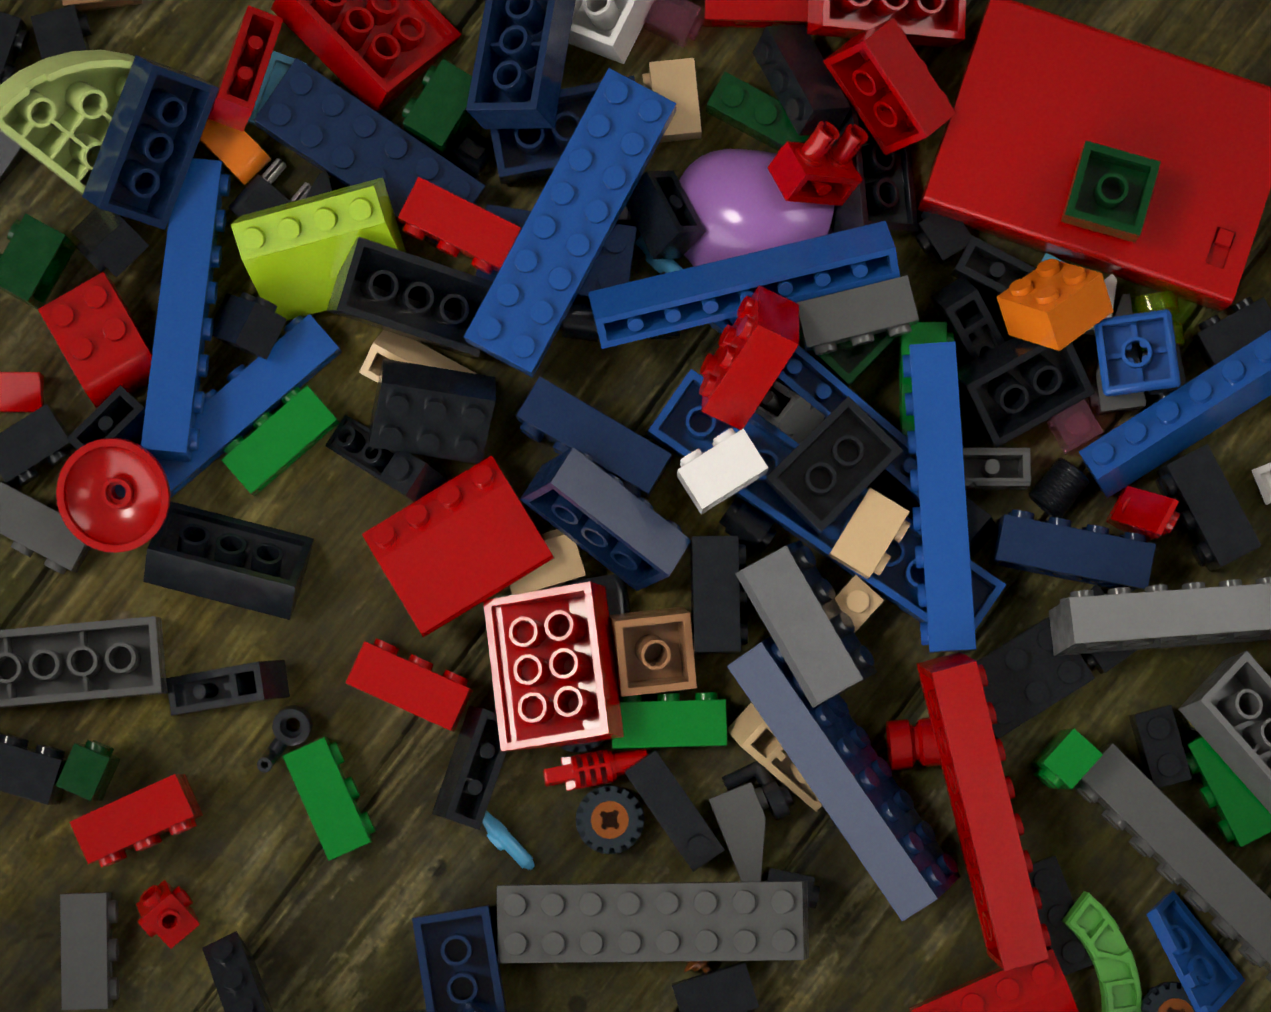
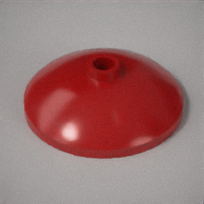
[56,438,170,553]

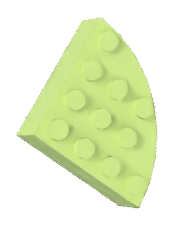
[0,50,135,195]

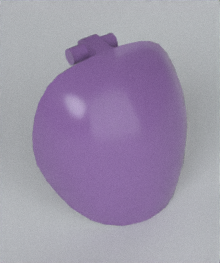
[679,149,834,266]

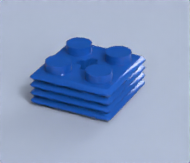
[1094,309,1181,397]

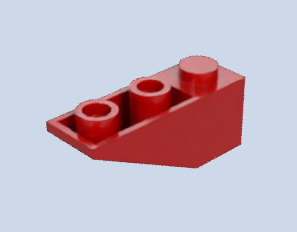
[1105,486,1180,542]

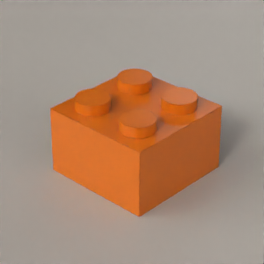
[997,258,1114,351]

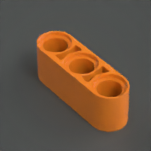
[199,119,272,186]

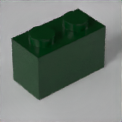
[56,739,121,801]

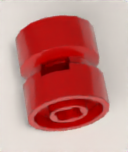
[886,717,941,770]

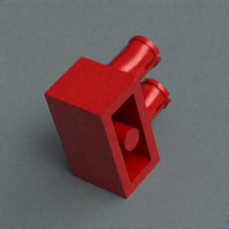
[767,121,868,206]

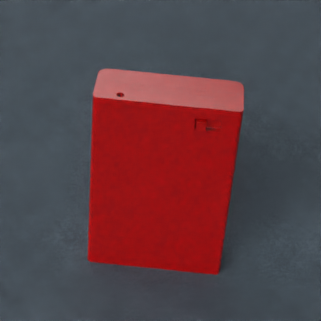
[918,0,1271,312]

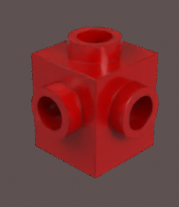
[136,880,200,949]

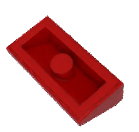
[0,372,44,412]

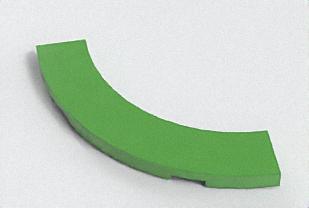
[1062,891,1142,1012]

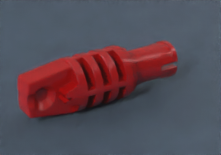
[543,748,647,791]

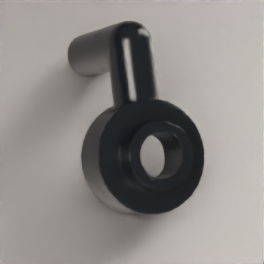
[257,705,313,772]
[721,761,794,821]

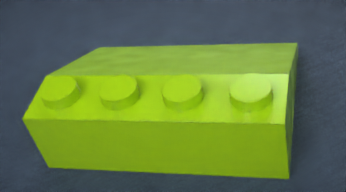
[231,177,406,321]

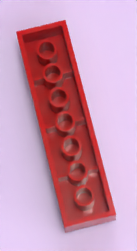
[916,652,1051,971]

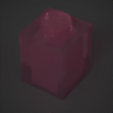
[644,0,704,48]
[1047,399,1103,455]

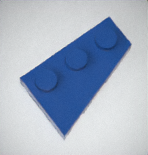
[1146,890,1245,1012]

